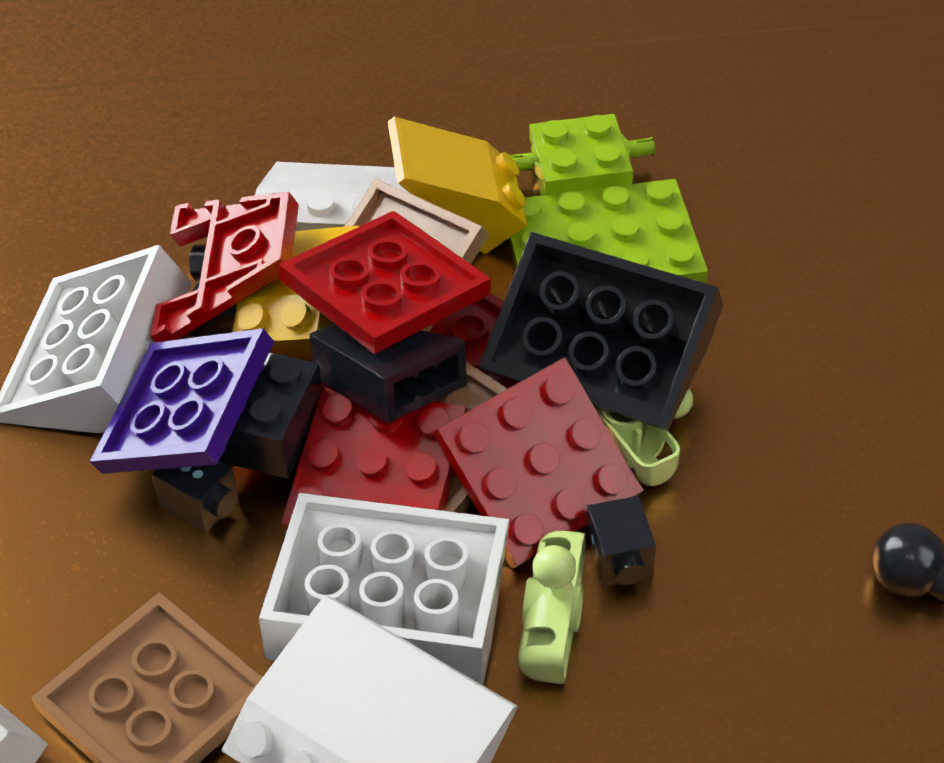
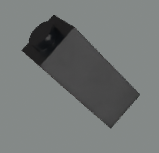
[309,323,467,423]

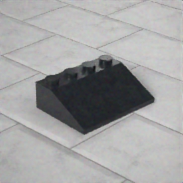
[479,232,723,431]

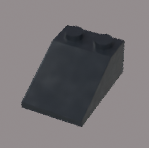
[219,353,323,479]

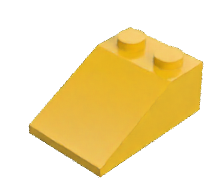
[388,117,528,254]
[232,225,359,362]

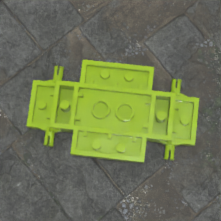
[508,114,708,284]

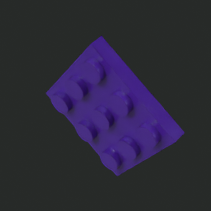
[89,328,274,474]

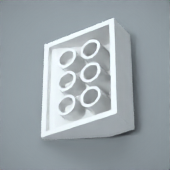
[255,162,409,231]
[0,245,192,433]
[259,493,509,685]
[222,595,518,763]

